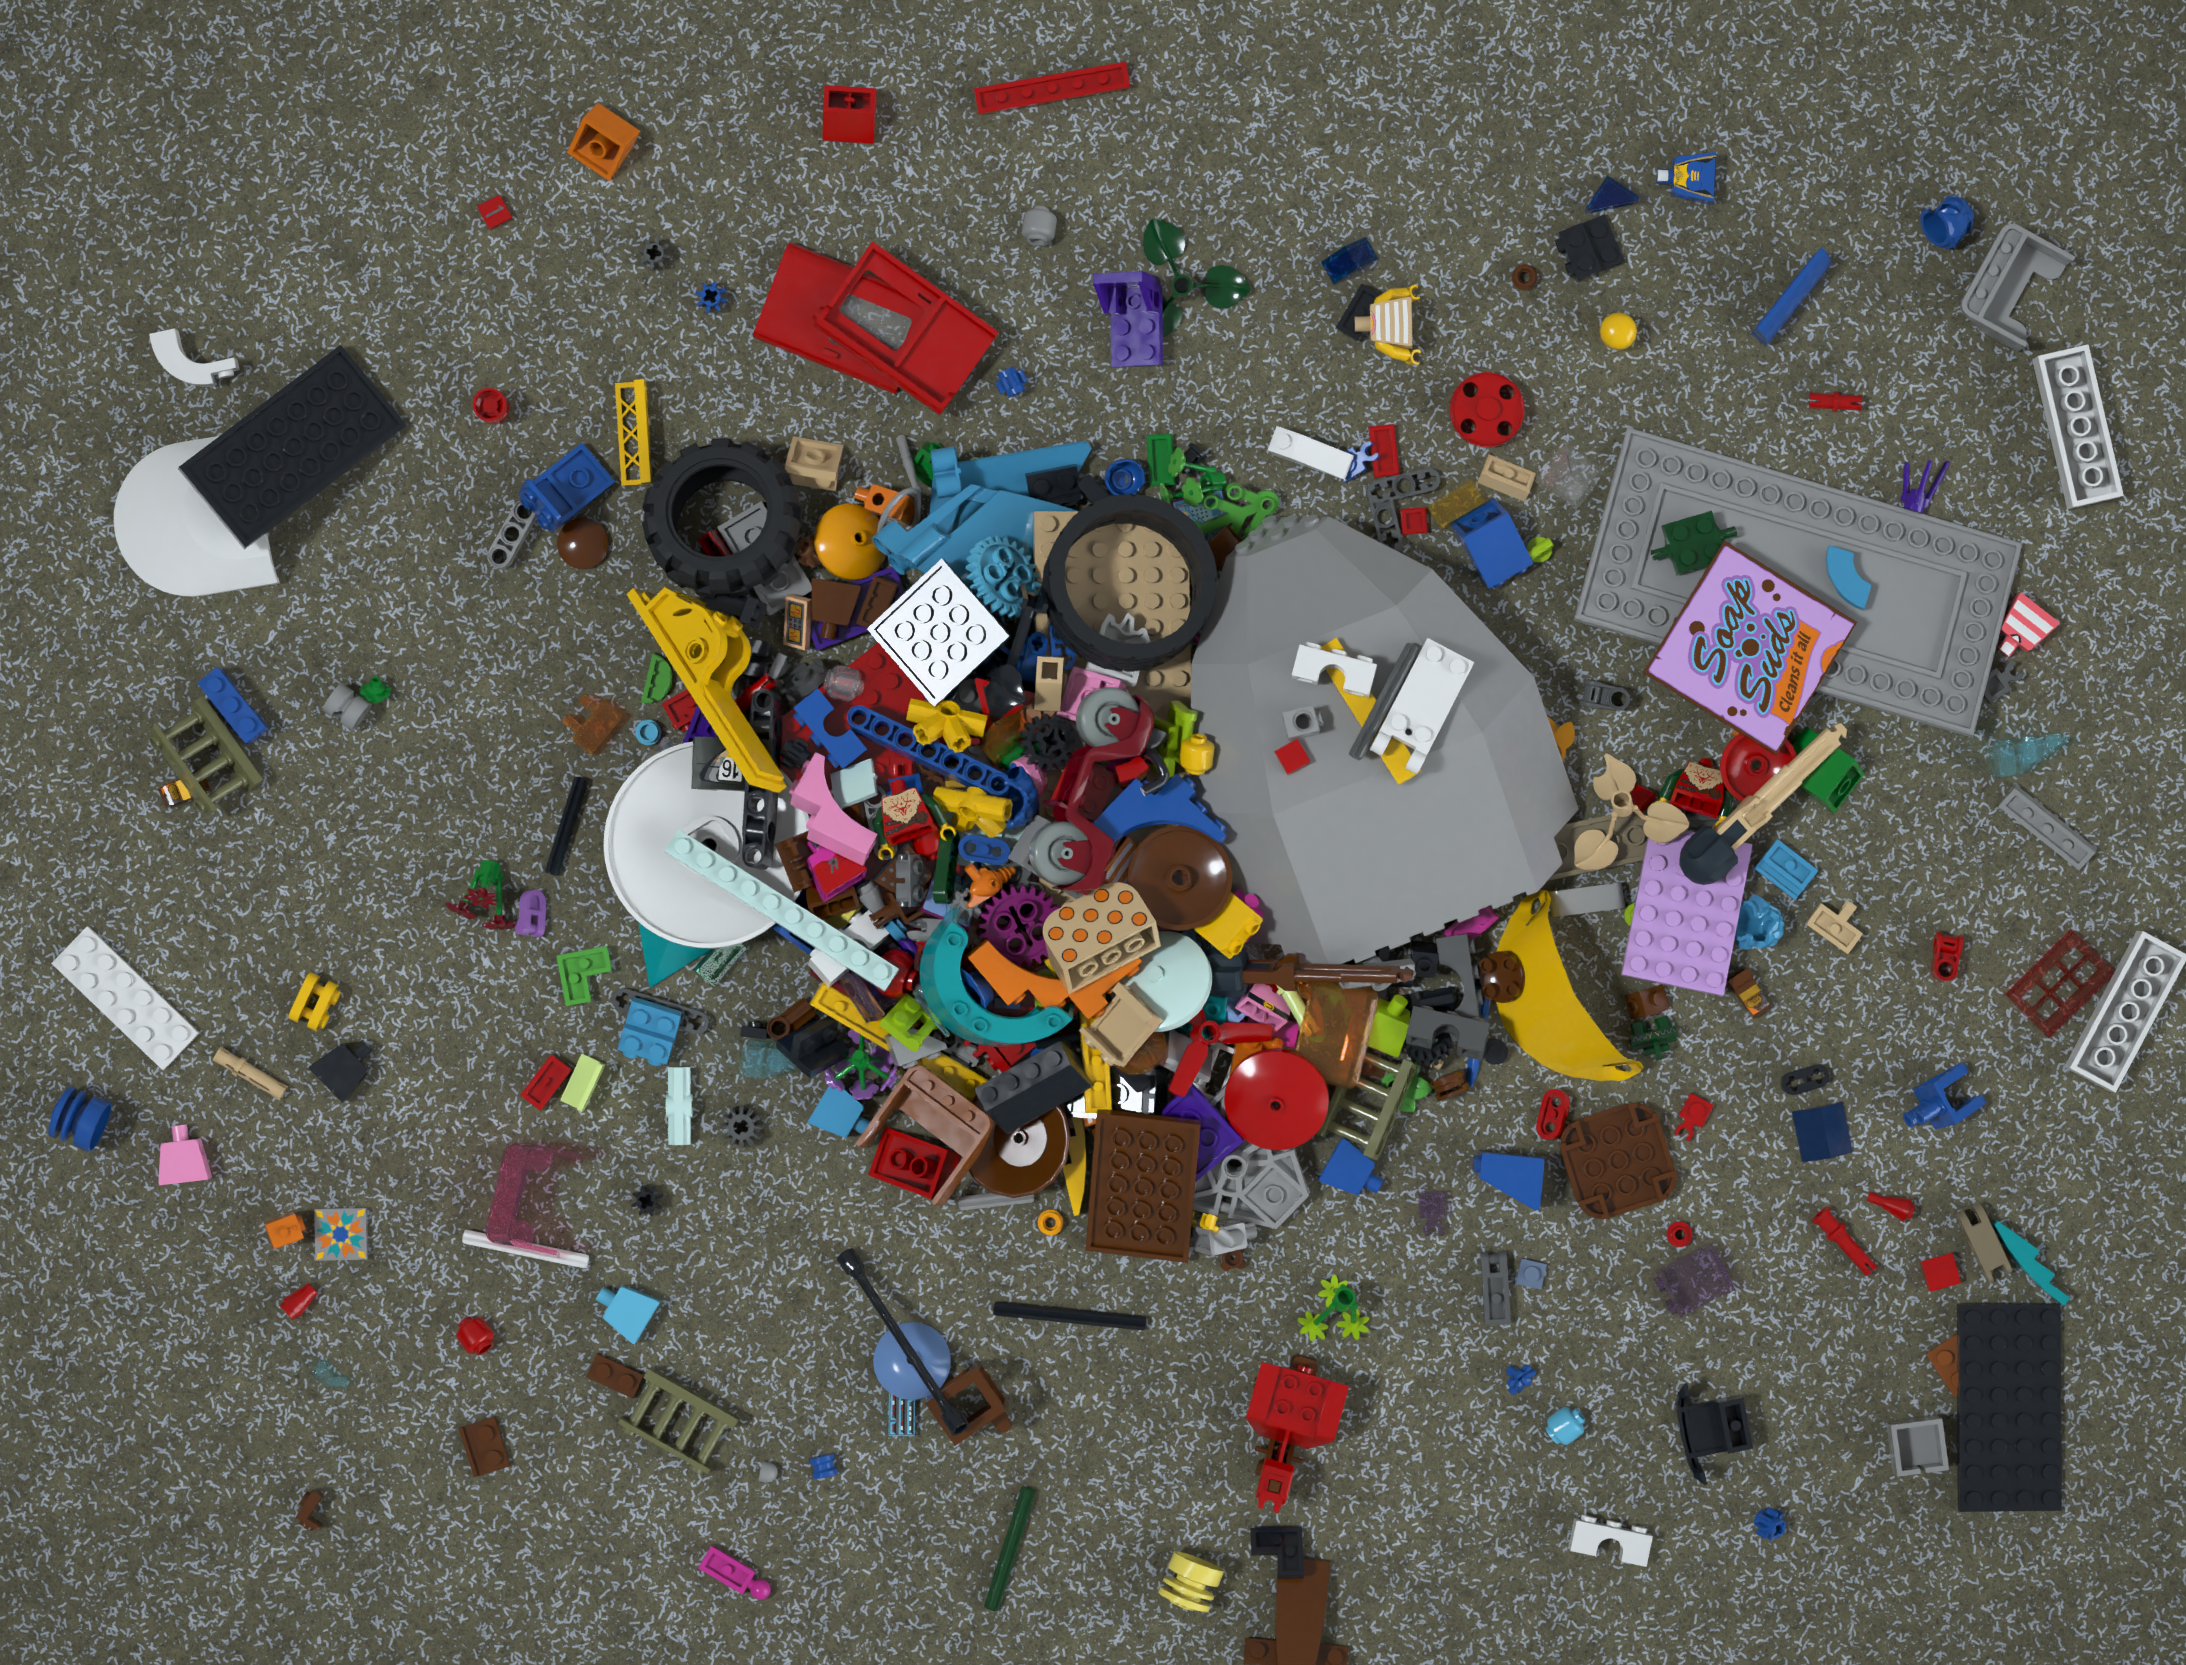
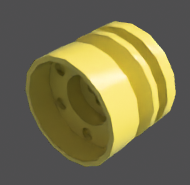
[1158,1551,1224,1612]

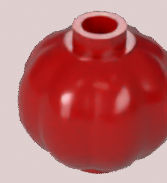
[875,949,920,998]

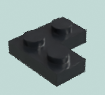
[1335,283,1381,341]
[1250,1526,1304,1579]

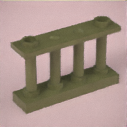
[148,696,263,818]
[1317,1041,1418,1160]
[618,1367,740,1475]

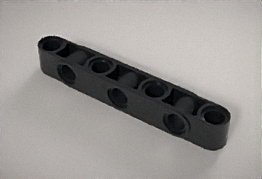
[742,688,783,870]

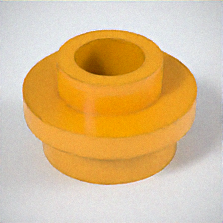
[1038,1209,1063,1235]

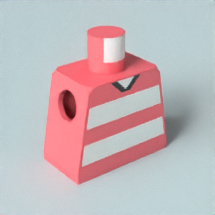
[1997,593,2060,657]

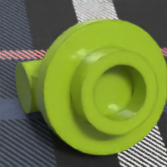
[1526,537,1554,563]

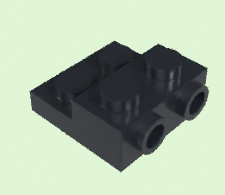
[1555,214,1625,282]

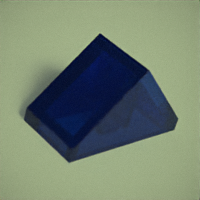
[1585,175,1639,214]
[1321,237,1378,285]

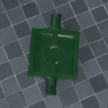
[1651,511,1737,575]

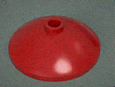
[1720,733,1797,802]

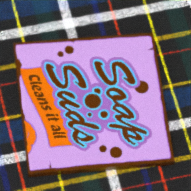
[1642,540,1857,755]

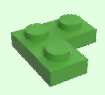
[556,946,613,1006]

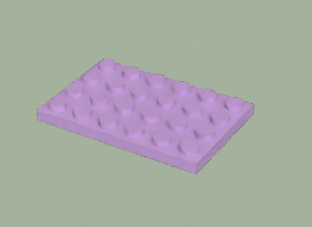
[1621,830,1753,996]

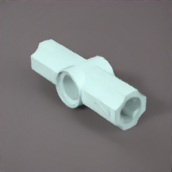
[666,1067,693,1145]

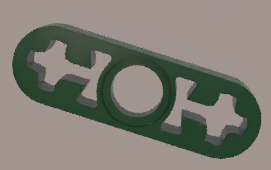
[933,830,960,904]

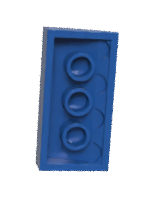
[1751,248,1831,346]

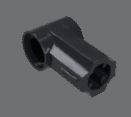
[1401,987,1455,1018]

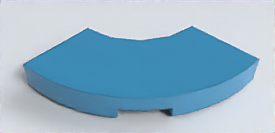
[1826,545,1872,611]

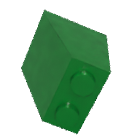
[1792,727,1865,814]

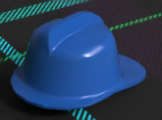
[960,968,994,1009]

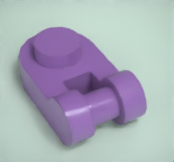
[515,890,546,938]

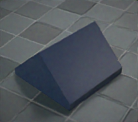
[1792,1101,1853,1162]

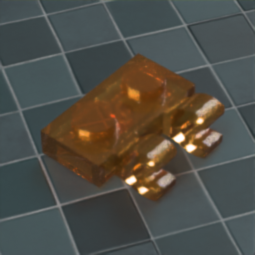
[562,694,624,755]

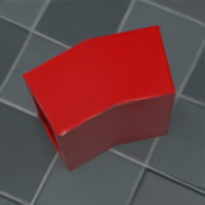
[698,529,732,557]
[1115,756,1149,789]
[1920,1253,1961,1292]

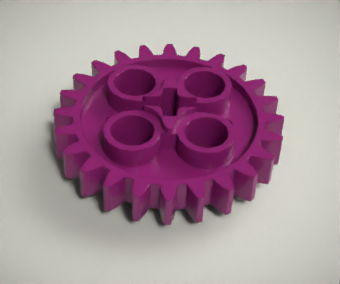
[978,883,1059,967]

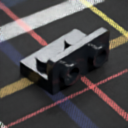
[1025,464,1083,506]

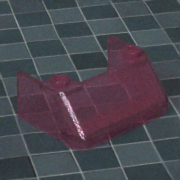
[485,1142,583,1258]

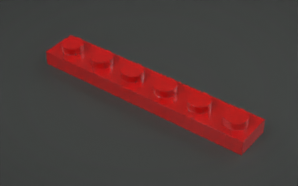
[974,61,1130,115]

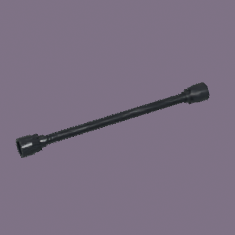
[837,1248,969,1436]

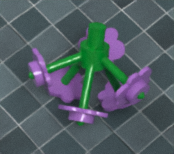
[824,1029,898,1100]

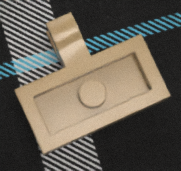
[1805,900,1863,954]

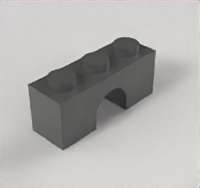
[1406,1005,1490,1061]

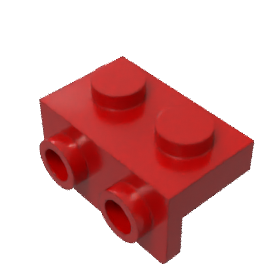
[661,689,697,732]

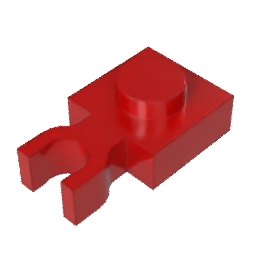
[1673,1093,1714,1141]

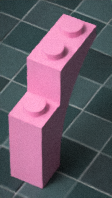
[789,752,877,866]

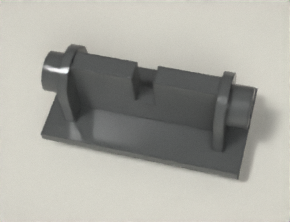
[895,854,924,907]

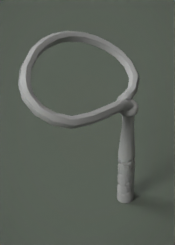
[877,435,922,533]

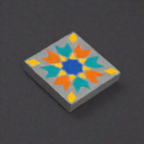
[314,1207,368,1261]

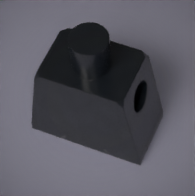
[308,1040,373,1103]

